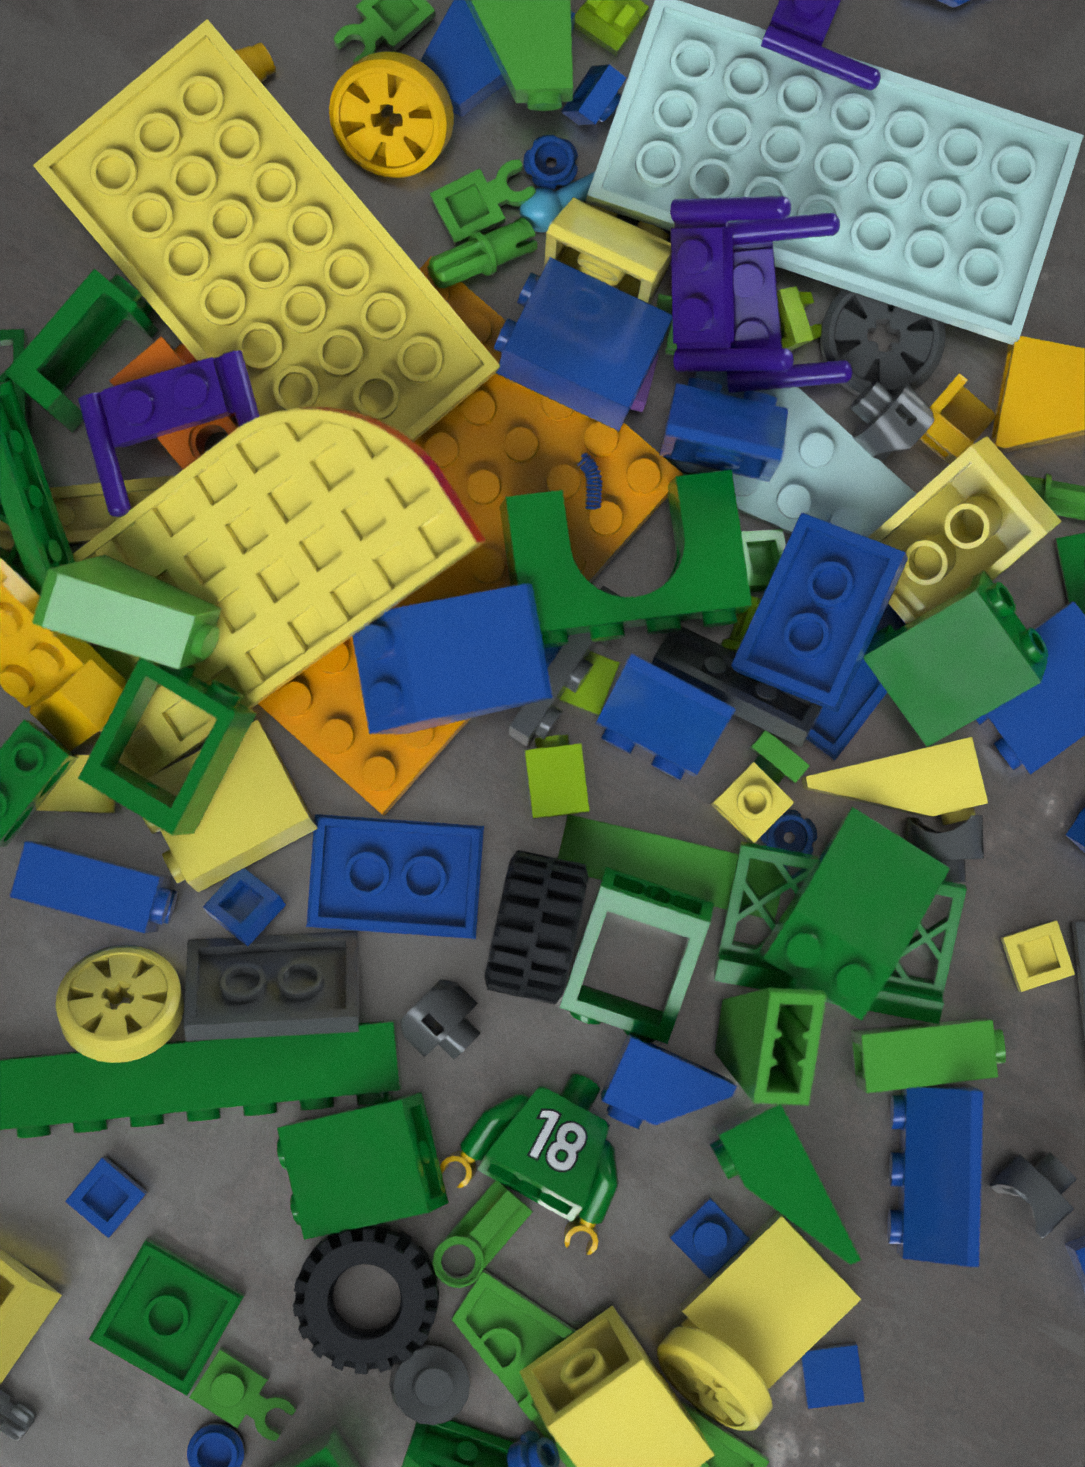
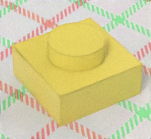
[1000,920,1075,992]

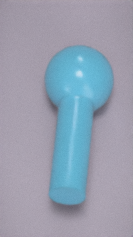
[520,172,595,233]

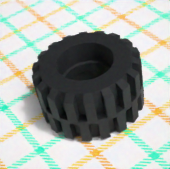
[484,850,589,1005]
[293,1223,439,1374]

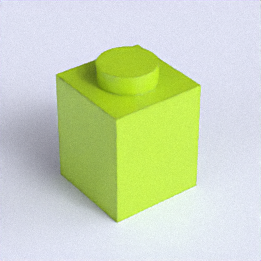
[525,734,590,819]

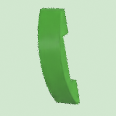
[558,814,785,920]

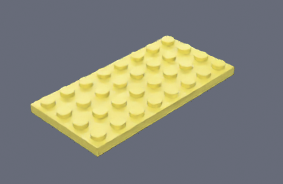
[33,19,500,442]

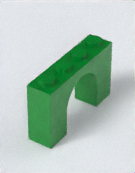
[499,470,752,648]

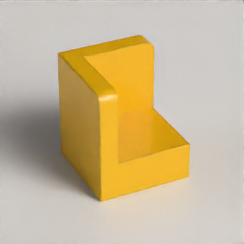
[920,373,995,465]

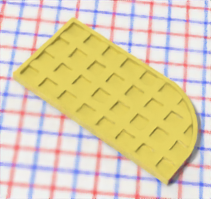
[73,407,486,779]

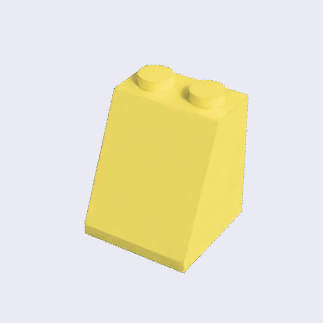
[519,1305,714,1467]

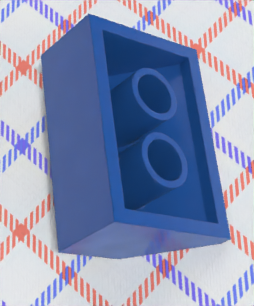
[887,1084,983,1267]

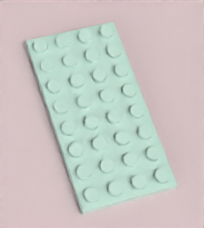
[586,0,1084,345]

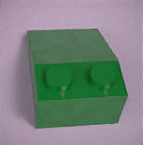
[759,806,950,1021]
[709,1103,861,1265]

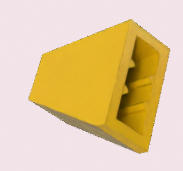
[990,336,1085,454]

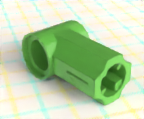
[433,1180,533,1288]

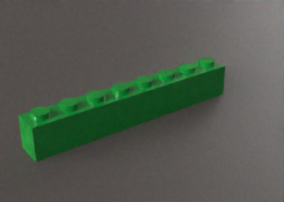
[0,1019,402,1139]

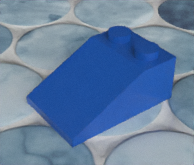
[660,378,788,482]
[352,584,553,734]
[596,654,735,781]

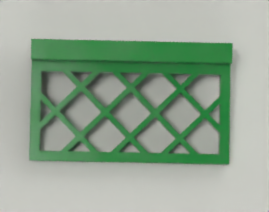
[0,380,75,596]
[714,841,967,1025]

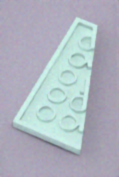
[667,372,917,538]

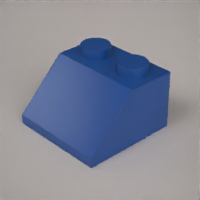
[600,1034,737,1129]

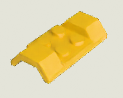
[0,557,127,751]

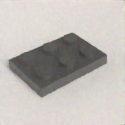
[184,931,359,1041]

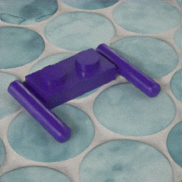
[761,0,881,91]
[670,196,794,372]
[727,213,853,393]
[78,350,260,517]

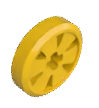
[329,52,454,178]

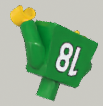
[440,1074,619,1255]

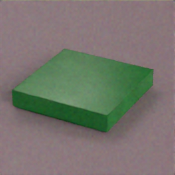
[89,1238,245,1396]

